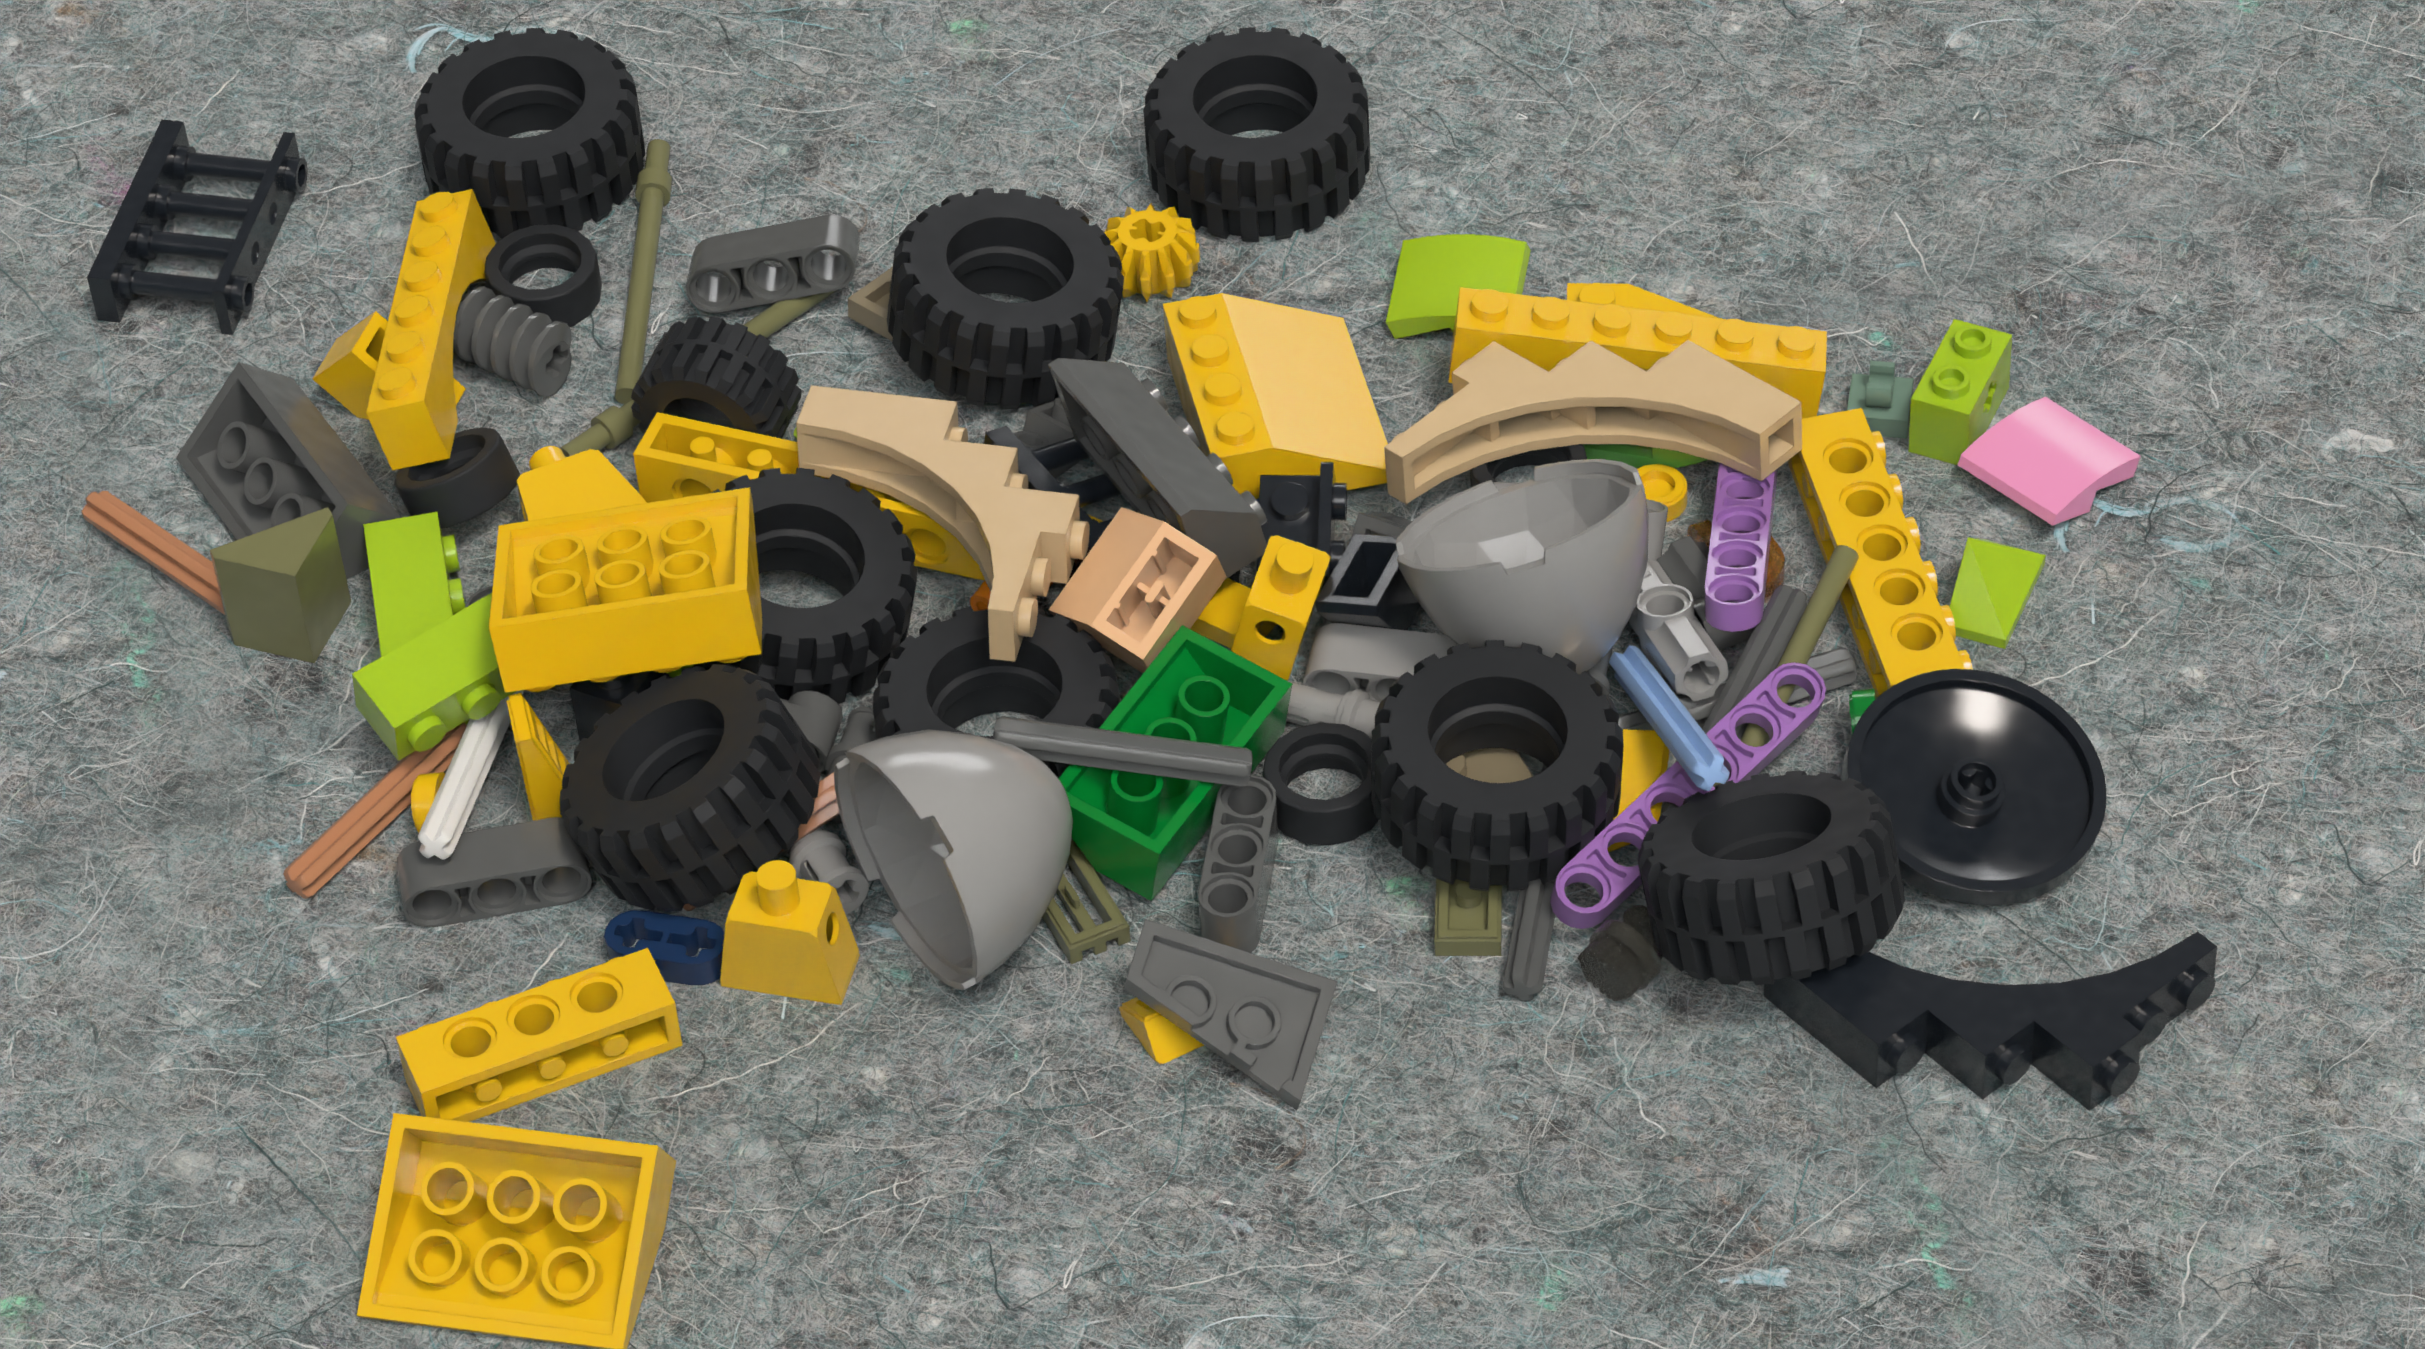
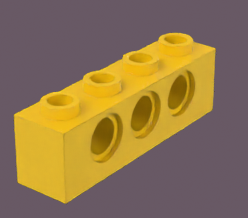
[396,948,683,1122]

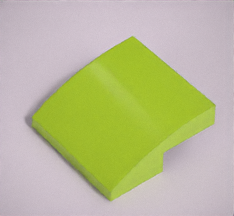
[1386,234,1531,339]

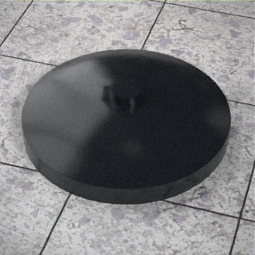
[1842,669,2106,906]

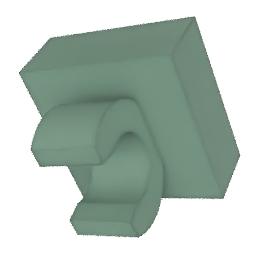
[1847,360,1914,439]

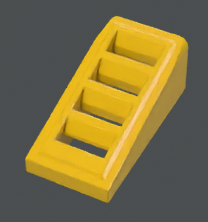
[506,693,570,821]

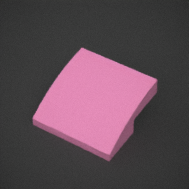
[1958,397,2141,526]

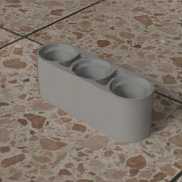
[1303,623,1458,702]

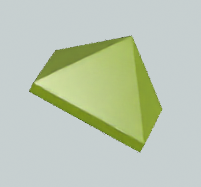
[1950,537,2046,649]

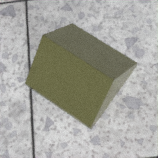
[210,507,351,663]

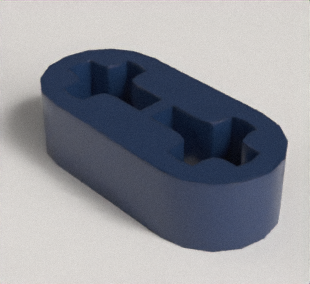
[604,910,724,985]

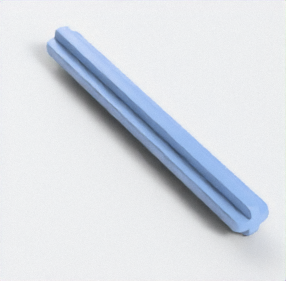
[1609,645,1730,791]

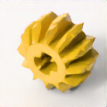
[1104,203,1200,302]

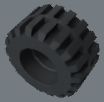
[631,316,801,439]

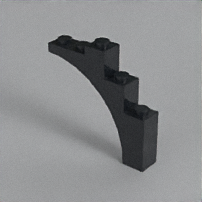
[1764,931,2217,1111]

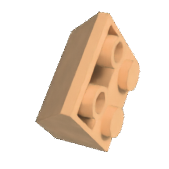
[1049,507,1227,673]

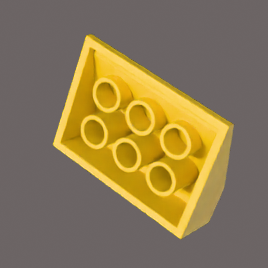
[1163,293,1388,499]
[489,487,762,693]
[357,1113,676,1349]

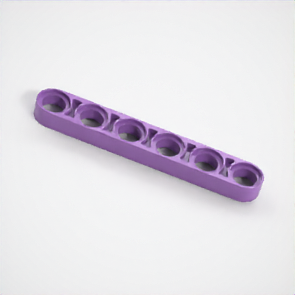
[1705,463,1778,632]
[1550,662,1826,929]

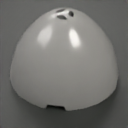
[1396,459,1649,674]
[834,729,1073,990]

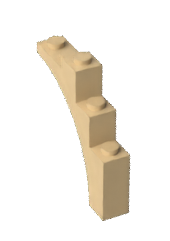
[1384,340,1802,504]
[796,385,1090,662]

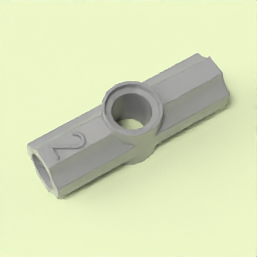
[1628,559,1728,702]

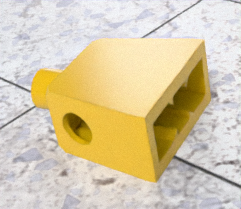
[516,446,646,521]
[1231,535,1331,680]
[720,860,860,1005]

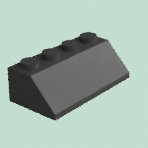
[1048,358,1267,579]
[176,362,401,579]

